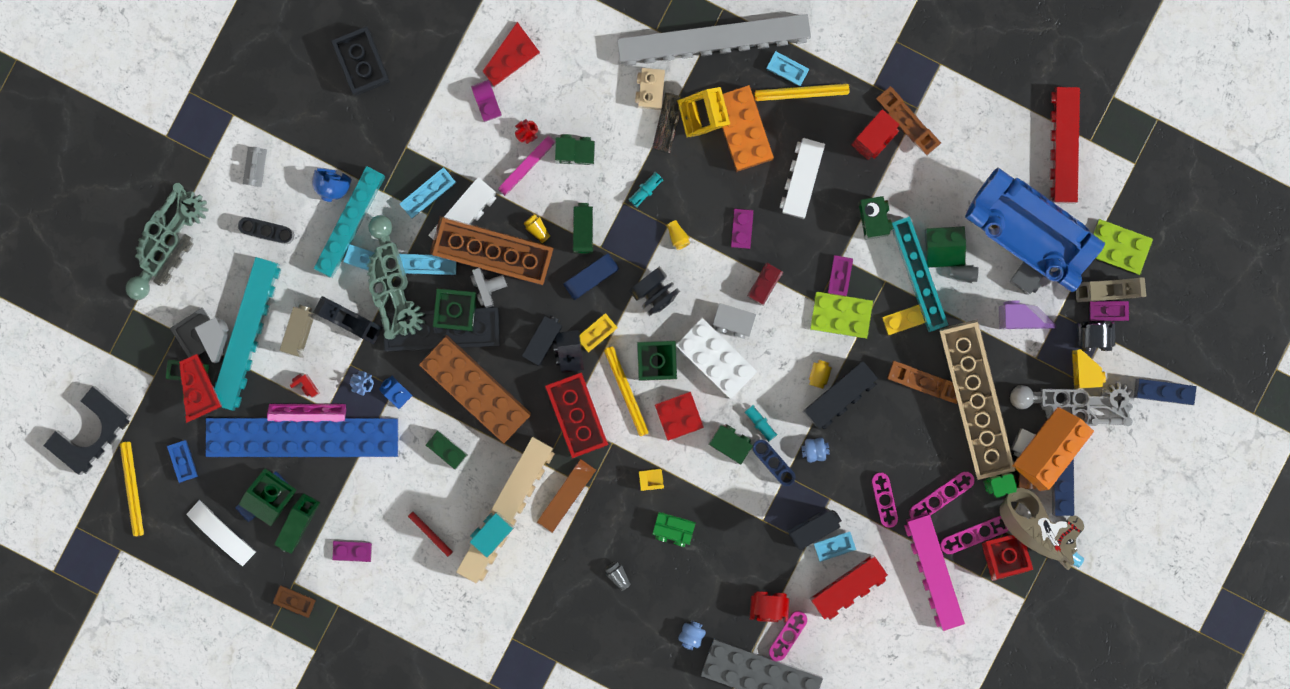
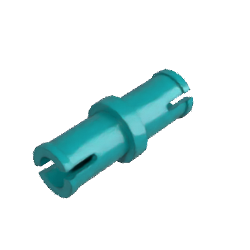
[628,172,663,208]
[744,405,778,442]

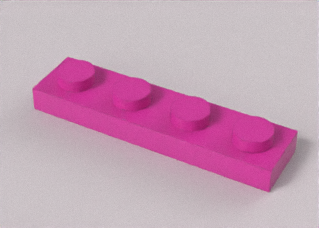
[267,404,346,422]

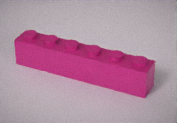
[904,513,965,631]

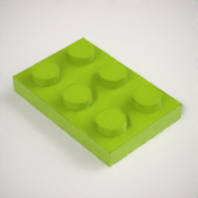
[1093,219,1153,275]
[810,292,873,339]

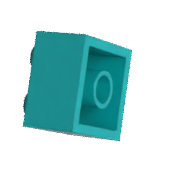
[470,512,515,558]

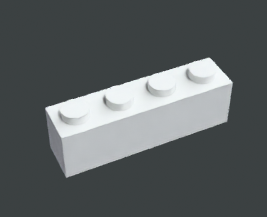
[780,138,825,219]
[428,177,496,239]

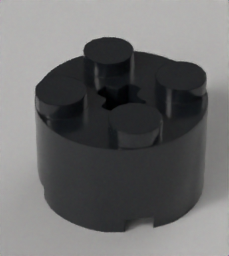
[1076,321,1115,351]

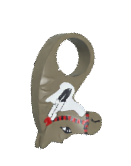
[1000,488,1084,570]

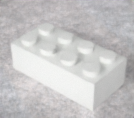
[676,318,757,399]

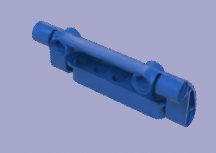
[965,167,1105,292]

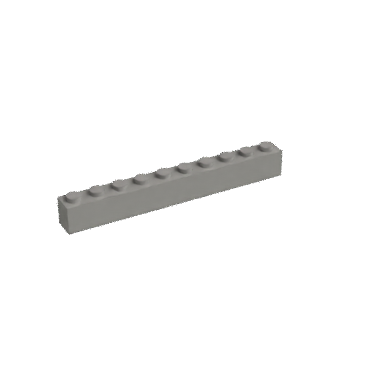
[618,14,811,66]

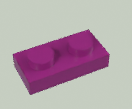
[731,209,754,249]
[828,255,853,296]
[1089,301,1129,321]
[332,541,372,562]

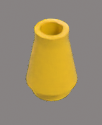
[523,214,550,243]
[666,220,690,250]

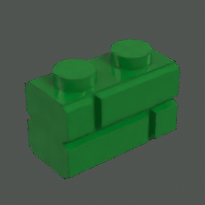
[983,472,1017,497]
[653,512,696,547]

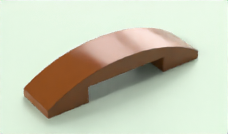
[876,86,941,156]
[887,361,958,404]
[537,459,596,533]

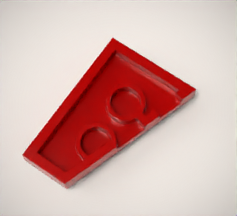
[483,22,540,87]
[179,354,222,423]

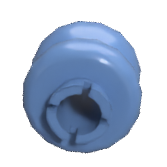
[802,438,830,463]
[678,621,706,650]

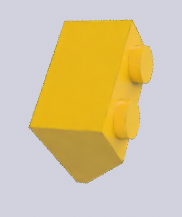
[1072,349,1106,389]

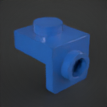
[379,376,412,409]

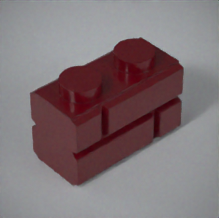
[747,263,783,306]

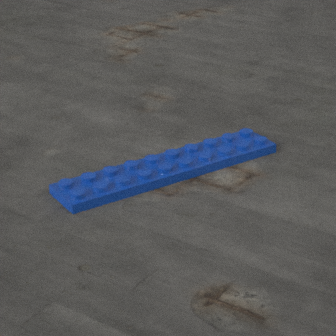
[206,418,398,457]

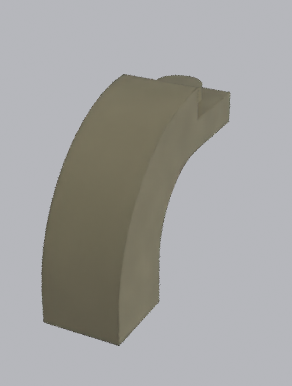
[1076,278,1146,302]

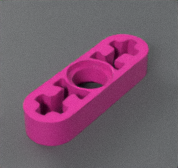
[872,473,898,528]
[769,611,807,661]

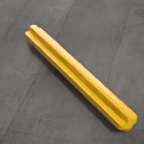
[755,84,849,101]
[604,346,649,436]
[120,442,144,536]

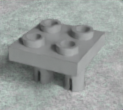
[470,268,507,308]

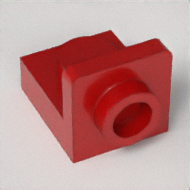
[290,374,320,398]

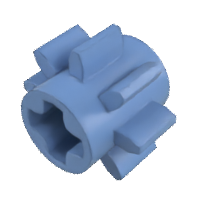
[350,370,374,396]

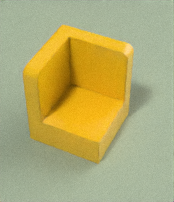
[639,469,664,491]

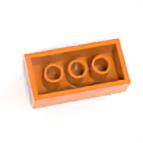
[722,85,774,172]

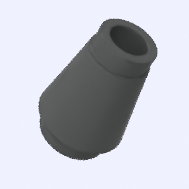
[950,265,979,284]
[605,561,631,591]

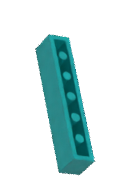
[313,166,386,278]
[892,216,948,332]

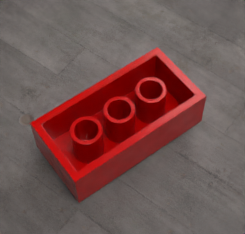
[851,109,900,160]
[545,373,609,458]
[809,555,888,620]

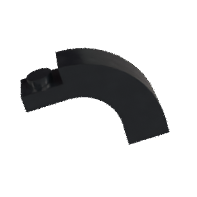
[313,296,383,344]

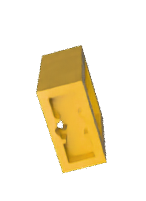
[677,87,730,137]

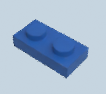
[167,440,198,483]

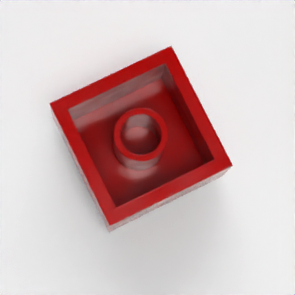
[655,392,704,441]
[982,535,1033,581]

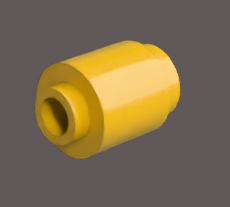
[809,360,832,389]

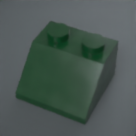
[924,226,966,268]
[637,341,677,381]
[239,469,296,526]

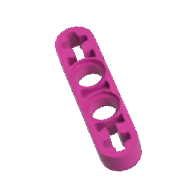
[498,135,556,196]
[909,472,974,518]
[940,516,1009,554]

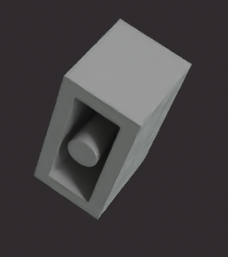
[712,303,756,339]

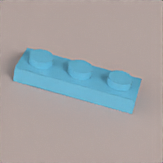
[400,167,456,219]
[400,254,457,275]

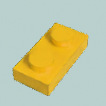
[882,305,925,336]
[580,313,618,353]

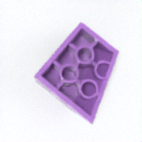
[999,300,1056,329]

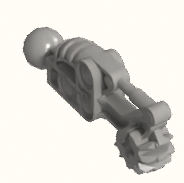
[1010,382,1135,426]

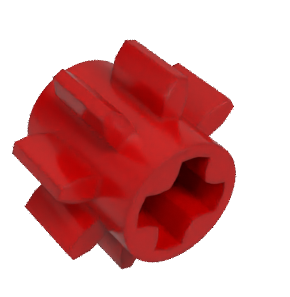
[515,119,538,144]

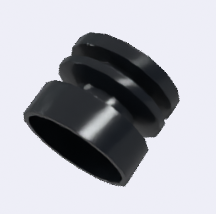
[629,266,680,317]

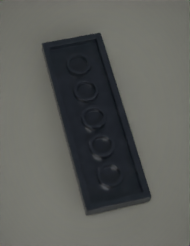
[384,308,500,351]

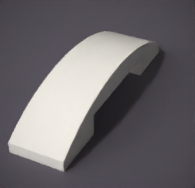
[186,500,256,566]

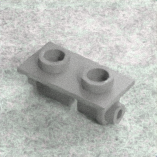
[243,147,267,187]

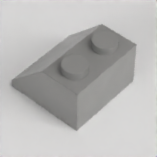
[195,317,229,363]

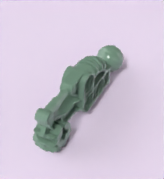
[126,183,209,300]
[367,215,425,340]

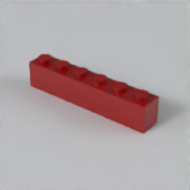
[1049,87,1080,204]

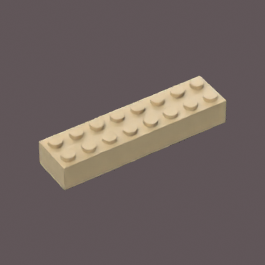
[940,319,1015,480]
[456,437,555,583]

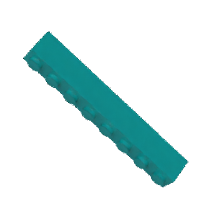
[215,257,281,411]

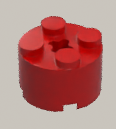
[750,592,790,622]

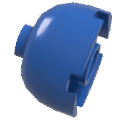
[312,168,352,202]

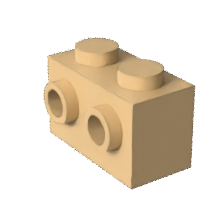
[635,68,665,110]

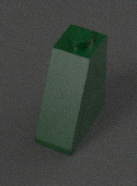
[573,203,593,254]
[274,493,320,554]

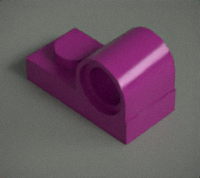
[471,79,502,122]

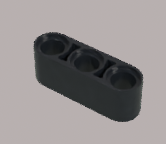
[238,217,295,244]

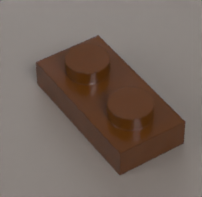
[273,585,316,618]

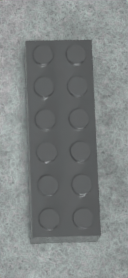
[701,638,823,689]

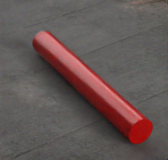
[408,511,453,557]

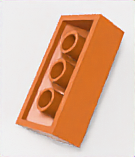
[1012,407,1094,491]

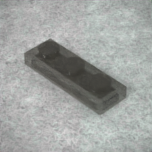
[652,92,683,153]
[153,234,194,286]

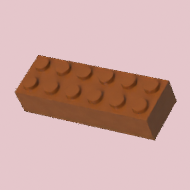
[430,216,554,285]
[419,335,531,443]

